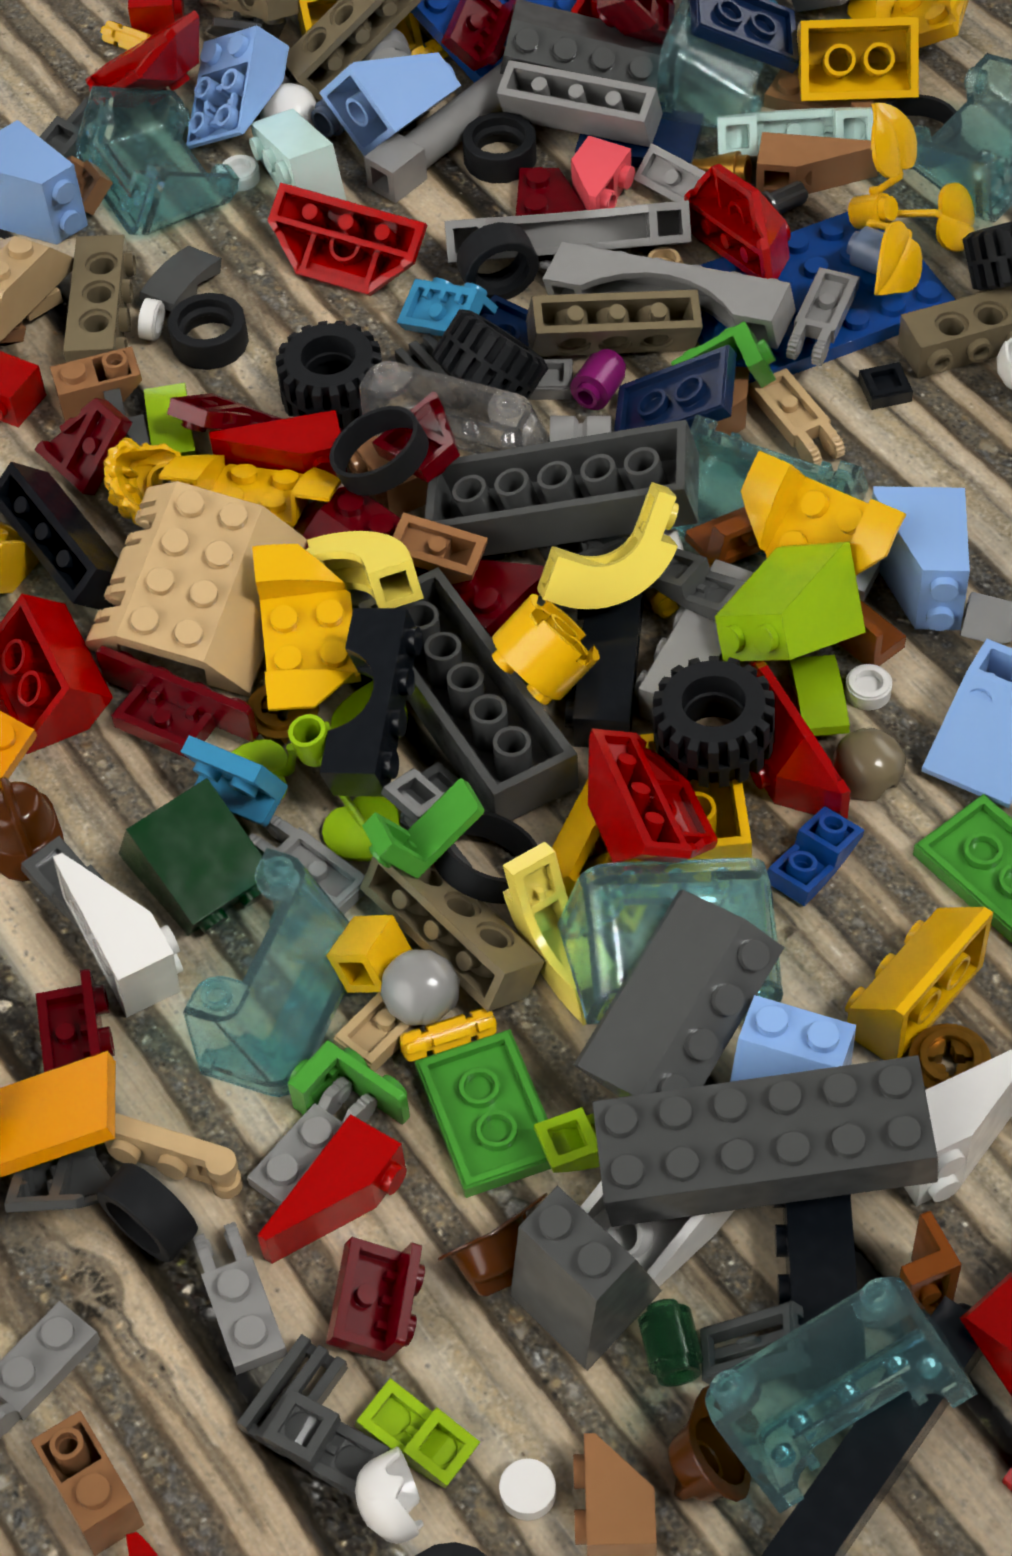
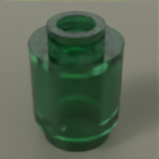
[638,1299,703,1387]

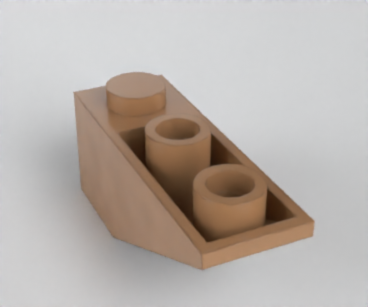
[756,132,878,194]

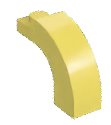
[537,482,679,609]
[305,531,424,608]
[503,842,621,1026]

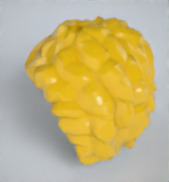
[103,437,193,527]

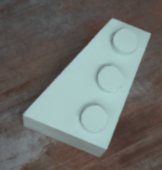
[249,108,346,201]

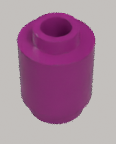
[570,349,626,410]

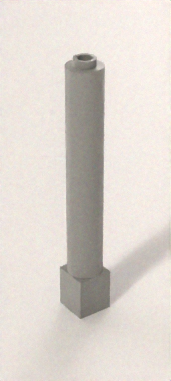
[364,62,503,204]

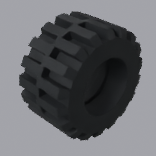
[962,221,1012,291]
[432,309,549,412]
[276,321,385,429]
[652,656,775,788]

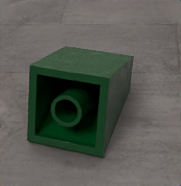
[119,778,274,936]

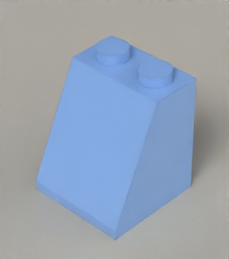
[319,52,461,156]
[0,120,88,245]
[872,486,970,631]
[730,995,856,1082]

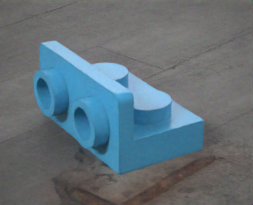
[396,277,498,337]
[180,735,288,827]

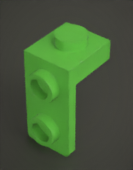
[671,321,776,388]
[362,778,484,879]
[288,1040,410,1125]

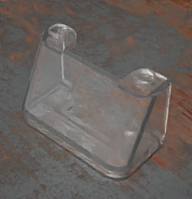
[359,361,550,454]

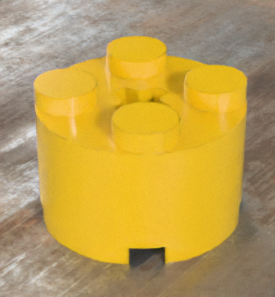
[491,594,600,705]

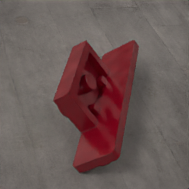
[96,646,259,759]

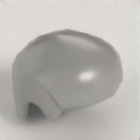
[380,950,460,1026]

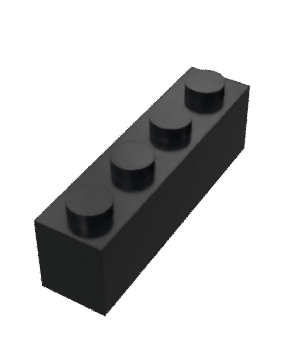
[0,462,119,610]
[565,592,643,748]
[773,1194,862,1379]

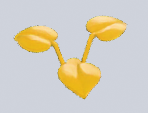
[848,102,975,296]

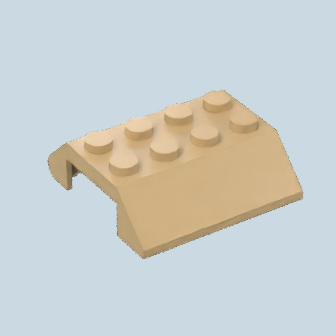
[85,481,307,697]

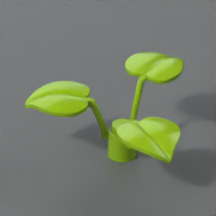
[231,680,408,861]

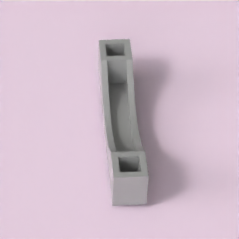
[444,200,692,264]
[542,242,796,349]

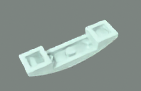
[717,107,873,156]

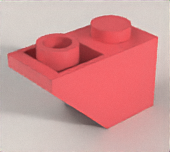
[571,136,635,210]

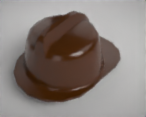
[0,776,64,882]
[438,1193,548,1297]
[668,1384,760,1502]

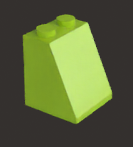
[715,541,866,661]

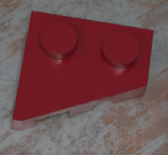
[515,167,587,216]
[372,391,460,483]
[167,393,281,432]
[35,398,133,495]
[452,560,545,638]

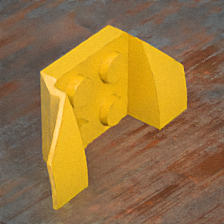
[847,0,969,48]
[740,450,907,576]
[159,454,341,528]
[252,544,361,712]

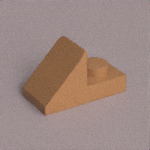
[393,512,488,585]

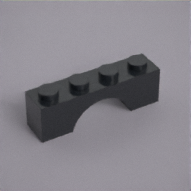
[319,608,423,797]

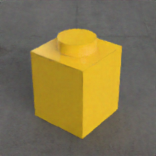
[326,915,412,993]

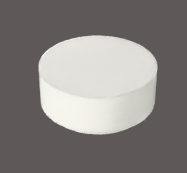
[220,155,260,191]
[138,298,165,341]
[845,664,892,710]
[499,1459,556,1521]

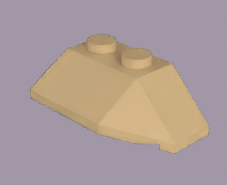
[0,236,74,342]

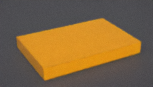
[0,1051,116,1178]

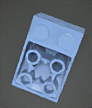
[186,25,289,149]
[921,639,1012,809]

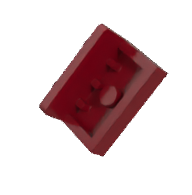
[441,0,516,71]
[35,968,115,1072]
[326,1237,425,1362]

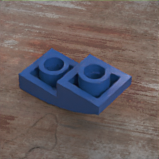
[765,806,864,906]

